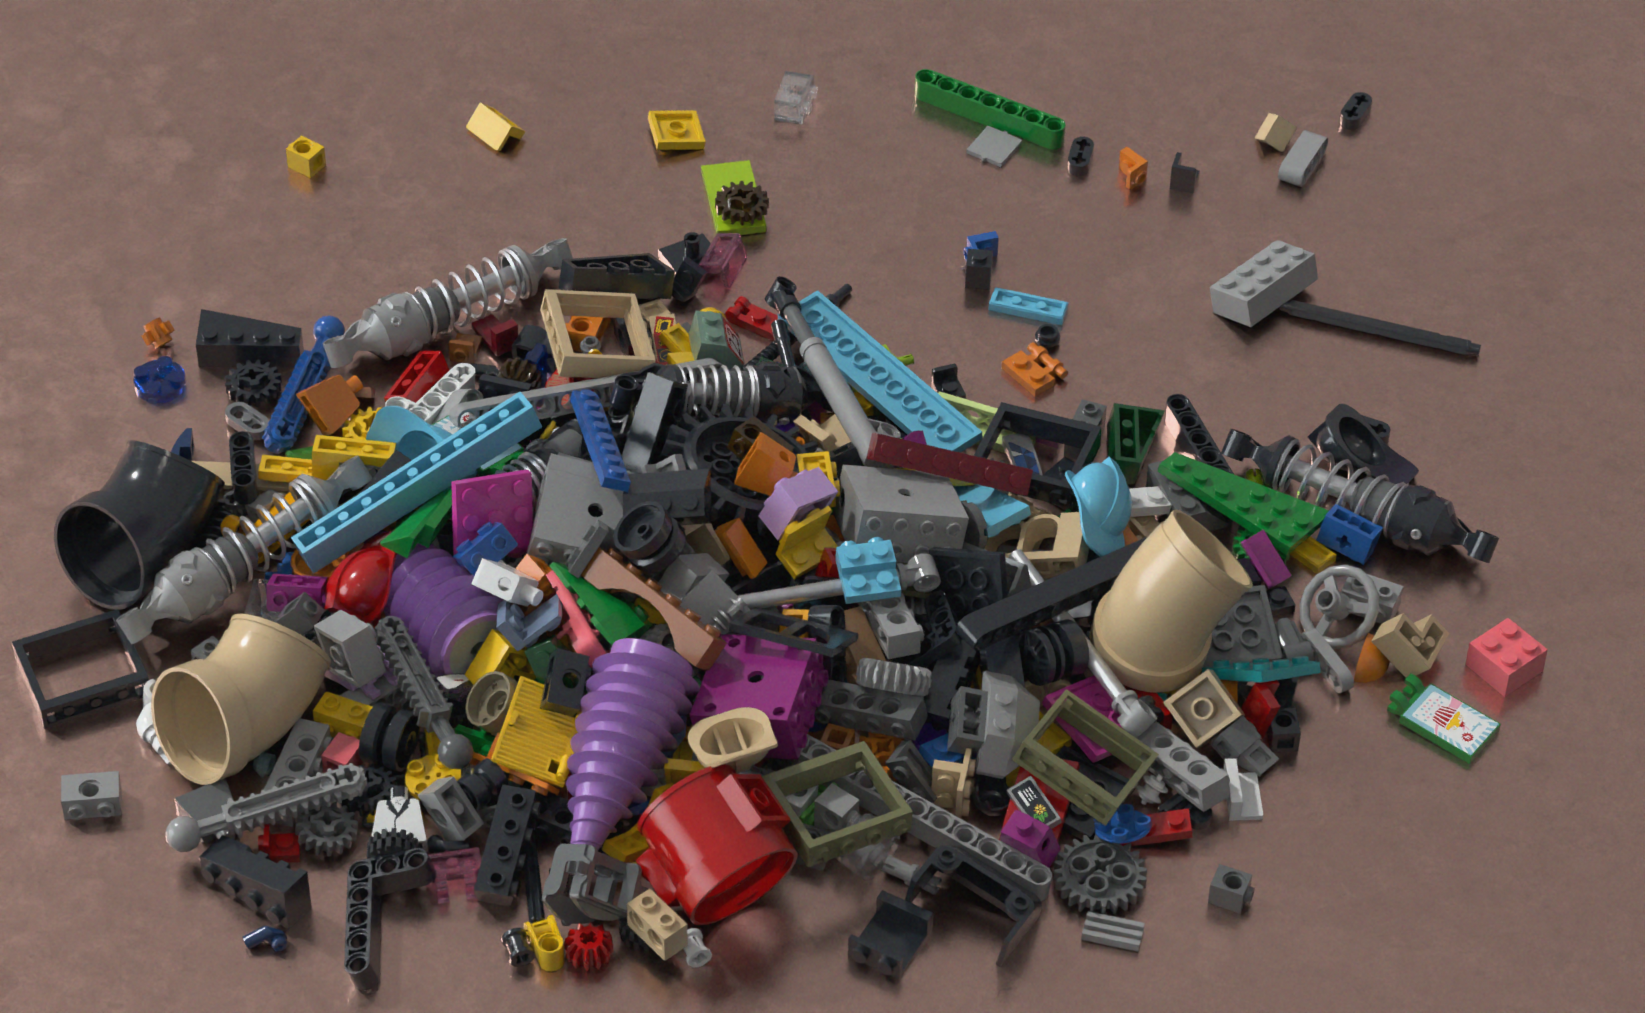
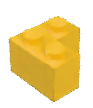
[465,629,536,685]

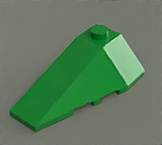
[549,562,653,645]

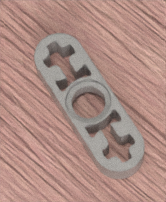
[1301,629,1354,693]

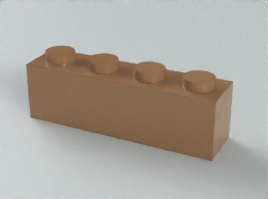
[844,606,886,685]

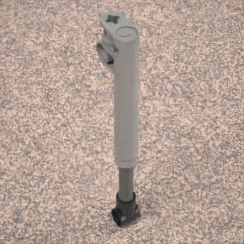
[764,276,903,469]

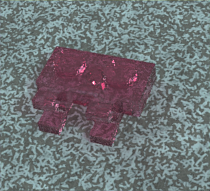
[429,847,481,903]

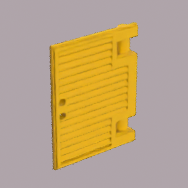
[490,676,582,788]

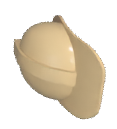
[688,707,778,774]

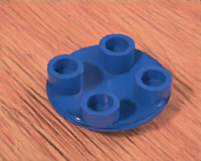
[1094,804,1152,843]

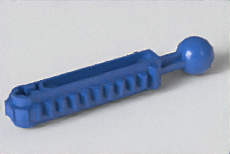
[262,315,345,454]

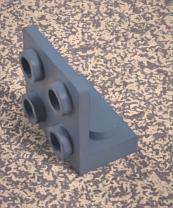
[496,594,562,651]

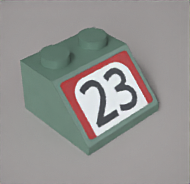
[689,311,745,370]

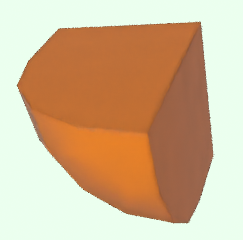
[1354,633,1390,683]

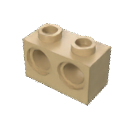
[627,889,687,961]

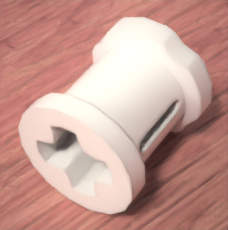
[684,928,712,968]

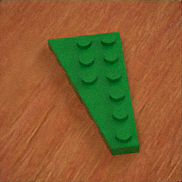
[1157,452,1329,555]

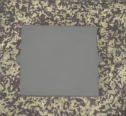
[966,126,1022,167]

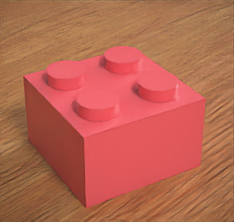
[1465,618,1548,697]

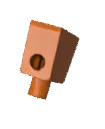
[296,374,363,435]
[734,432,798,496]

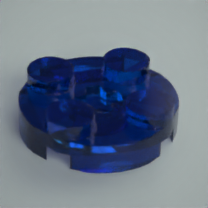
[133,356,186,403]

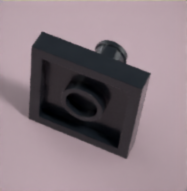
[658,232,726,278]

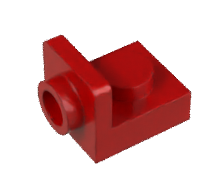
[258,824,300,863]

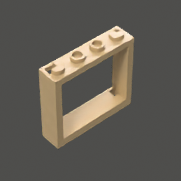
[540,289,657,378]

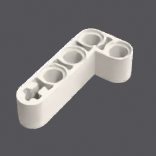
[385,363,475,425]

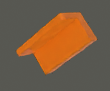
[715,518,768,579]

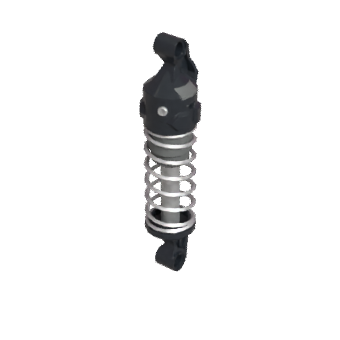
[1221,428,1499,563]

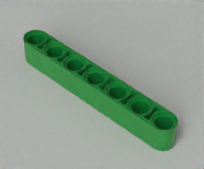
[915,69,1066,150]

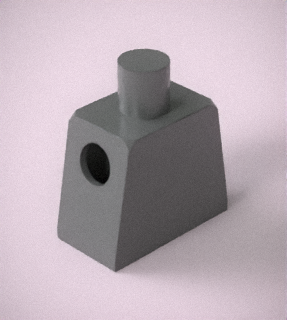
[175,779,235,843]

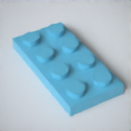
[953,484,1031,538]

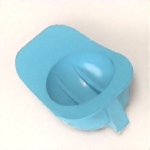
[366,406,477,480]
[1065,457,1132,557]

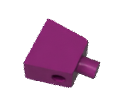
[1000,810,1061,868]

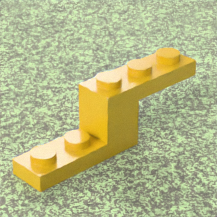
[258,435,396,483]

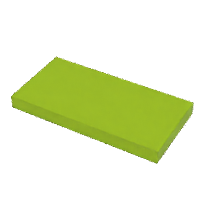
[701,160,767,238]

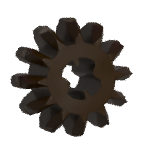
[497,356,542,390]

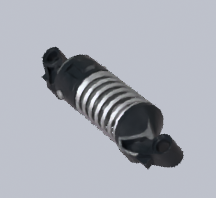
[610,362,849,425]

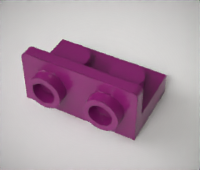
[266,574,327,612]

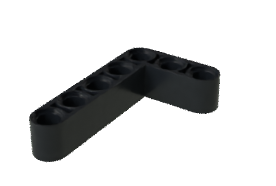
[344,848,437,991]

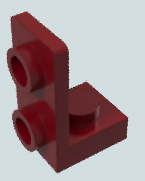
[471,314,518,356]

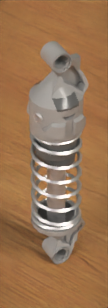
[323,238,573,368]
[116,455,373,644]

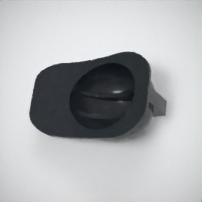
[1308,404,1419,484]

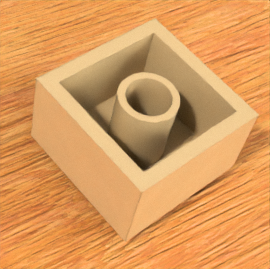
[1163,669,1245,748]

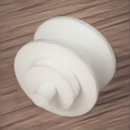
[1136,774,1168,805]

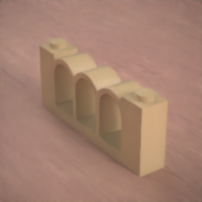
[984,512,1089,578]

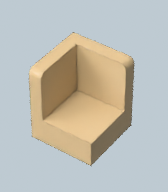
[1255,113,1297,152]

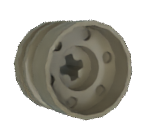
[466,671,518,737]

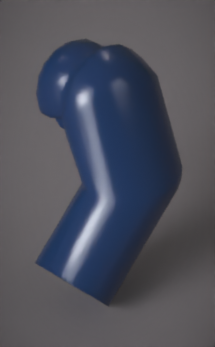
[243,925,288,951]

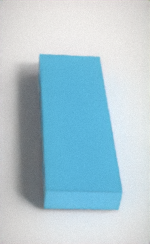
[988,287,1069,325]

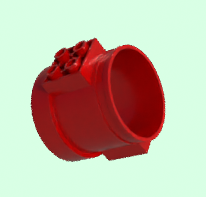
[635,764,798,925]

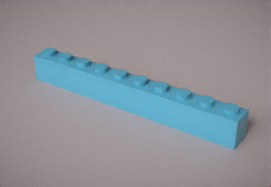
[291,392,542,573]

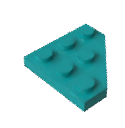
[1202,656,1321,682]

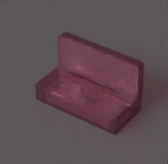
[699,233,748,288]

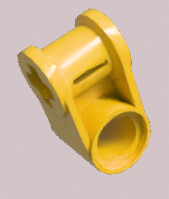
[524,915,565,972]

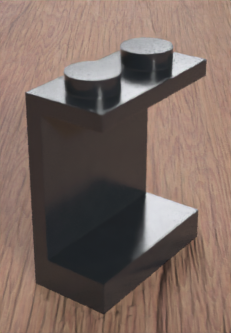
[848,890,933,979]

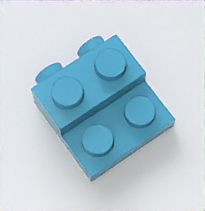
[836,537,901,604]

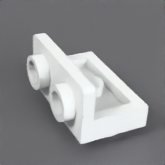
[1129,486,1172,517]

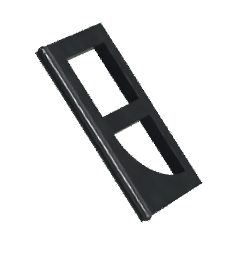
[729,607,859,657]

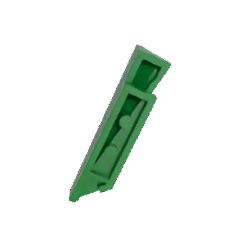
[380,479,459,558]

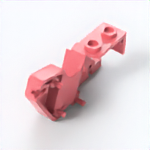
[546,570,611,667]

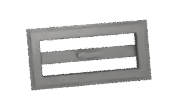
[1081,911,1145,951]

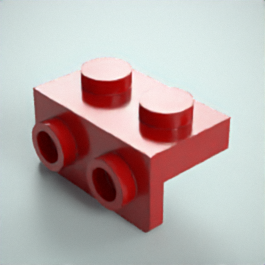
[1241,680,1280,741]

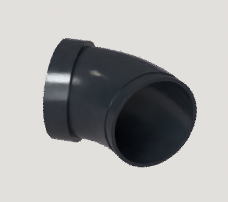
[54,440,225,610]

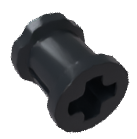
[501,927,535,967]

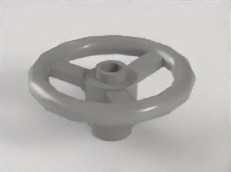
[1300,565,1379,649]

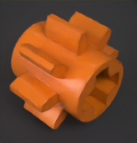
[141,317,175,349]

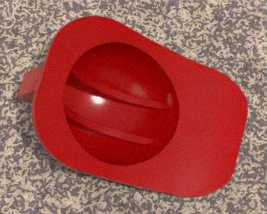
[325,530,397,624]

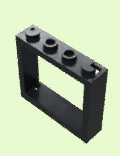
[974,402,1101,508]
[12,609,149,729]

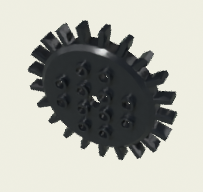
[662,404,837,536]

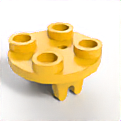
[405,754,462,800]

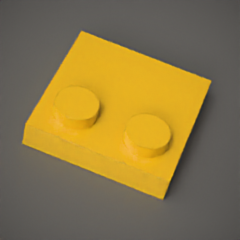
[648,110,706,150]

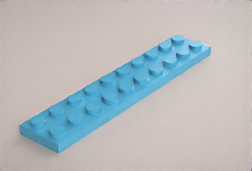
[778,290,983,453]

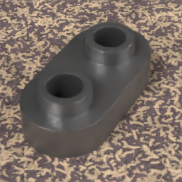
[225,402,269,440]

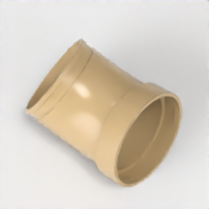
[1089,510,1253,692]
[151,614,331,785]

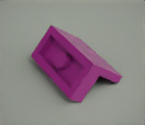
[1240,530,1292,590]

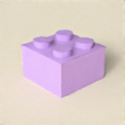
[759,467,838,540]

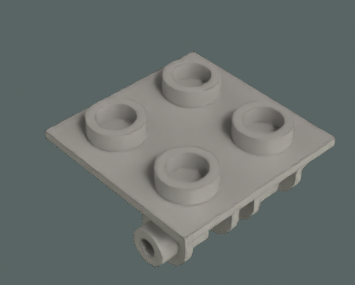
[680,570,750,634]

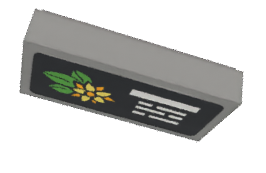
[1007,776,1062,829]

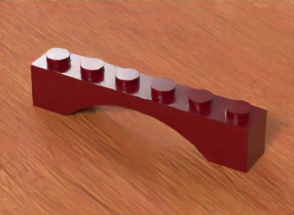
[866,433,1033,496]

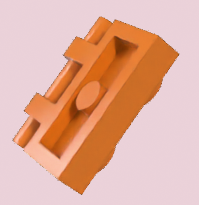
[1001,342,1068,397]

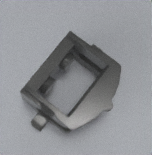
[542,844,648,926]

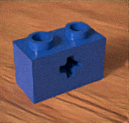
[1316,504,1383,565]

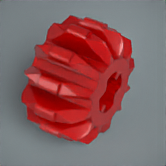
[564,921,614,972]

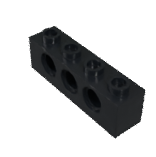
[519,782,623,857]

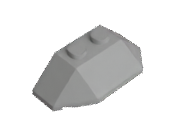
[975,671,1040,779]

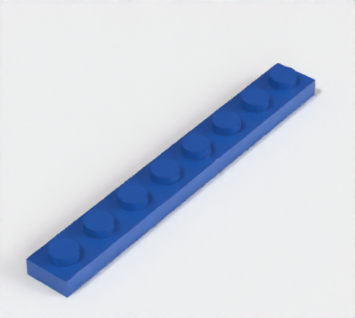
[570,389,631,492]

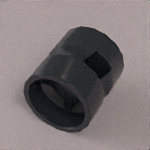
[457,758,508,811]

